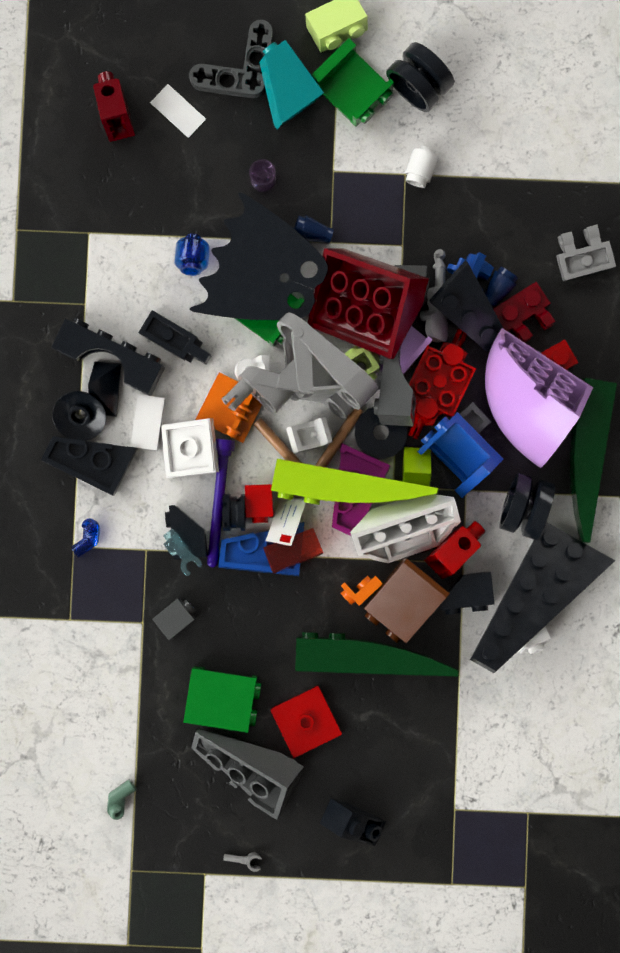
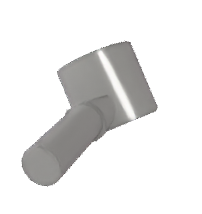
[224,852,262,872]

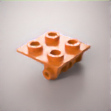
[195,372,262,443]

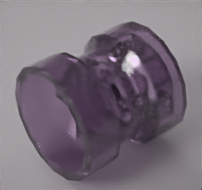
[249,159,276,192]

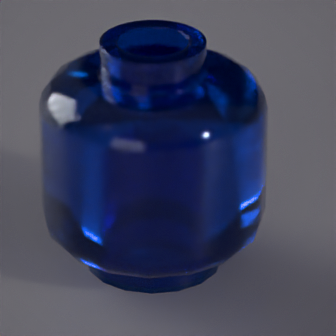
[174,234,210,276]

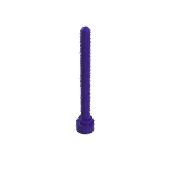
[207,439,236,568]

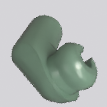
[107,779,137,820]

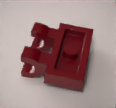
[493,282,555,343]

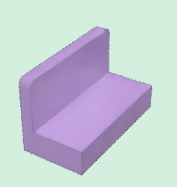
[379,326,433,375]

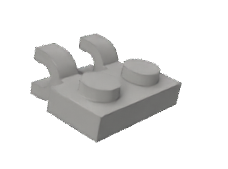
[556,224,616,281]

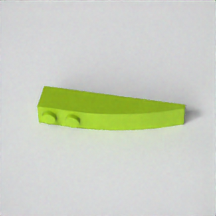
[271,459,439,505]

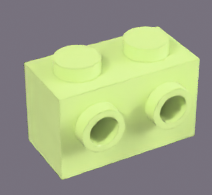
[305,0,368,53]

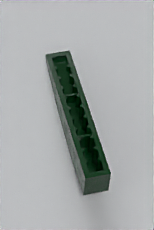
[570,378,617,543]
[295,632,459,677]

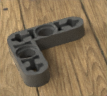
[189,20,273,98]

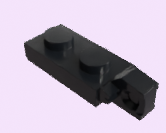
[138,310,211,365]

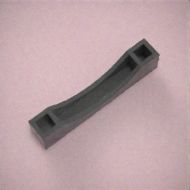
[374,265,430,426]

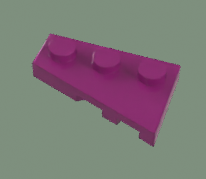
[332,443,391,537]

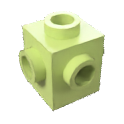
[344,346,380,380]

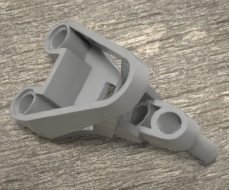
[222,312,378,419]

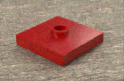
[270,685,342,758]

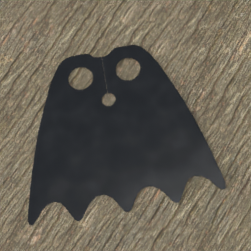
[190,192,328,320]

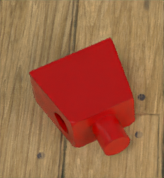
[424,521,486,579]

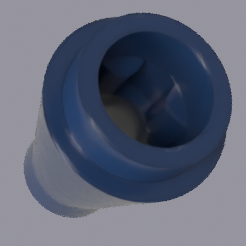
[294,215,334,244]
[485,266,518,308]

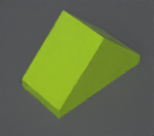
[402,447,431,487]

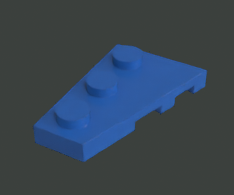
[219,522,305,576]

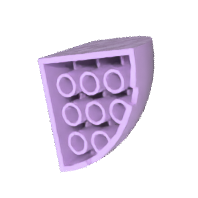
[485,328,593,468]

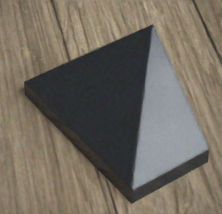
[88,361,122,417]

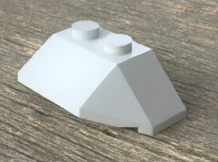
[350,494,461,563]

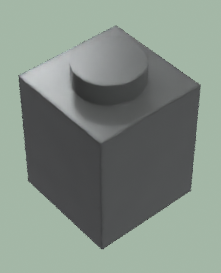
[152,598,196,640]

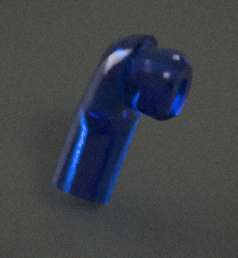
[71,518,100,557]

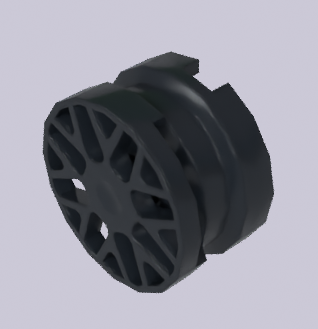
[222,494,246,531]

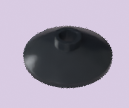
[52,391,106,441]

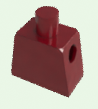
[93,71,135,142]

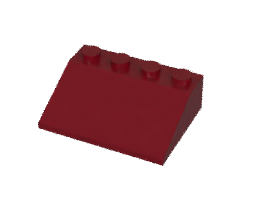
[307,248,429,359]

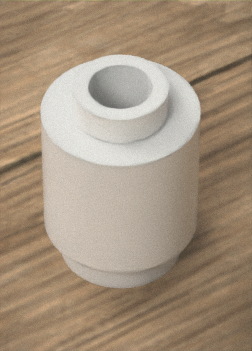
[405,146,439,188]

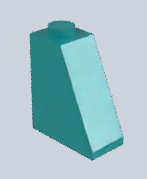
[259,40,324,129]

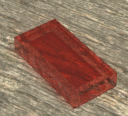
[263,528,323,574]

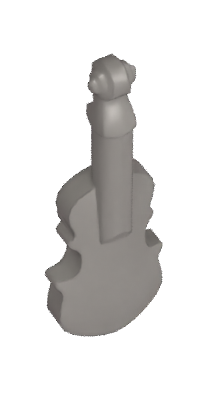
[420,249,448,343]

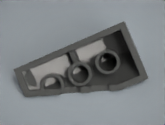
[191,729,304,820]

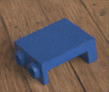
[417,412,503,498]

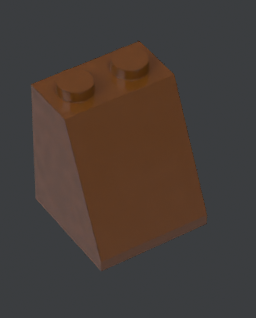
[363,558,450,643]

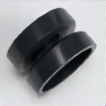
[386,42,455,112]
[499,472,555,540]

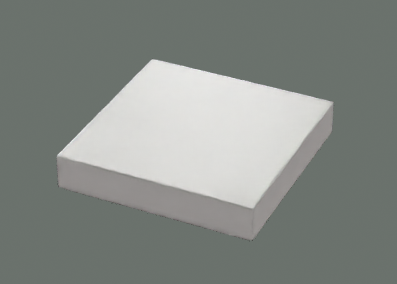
[161,418,219,478]

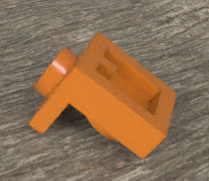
[340,575,383,606]

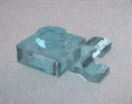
[163,529,202,576]

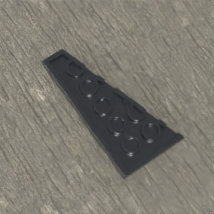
[470,522,615,673]

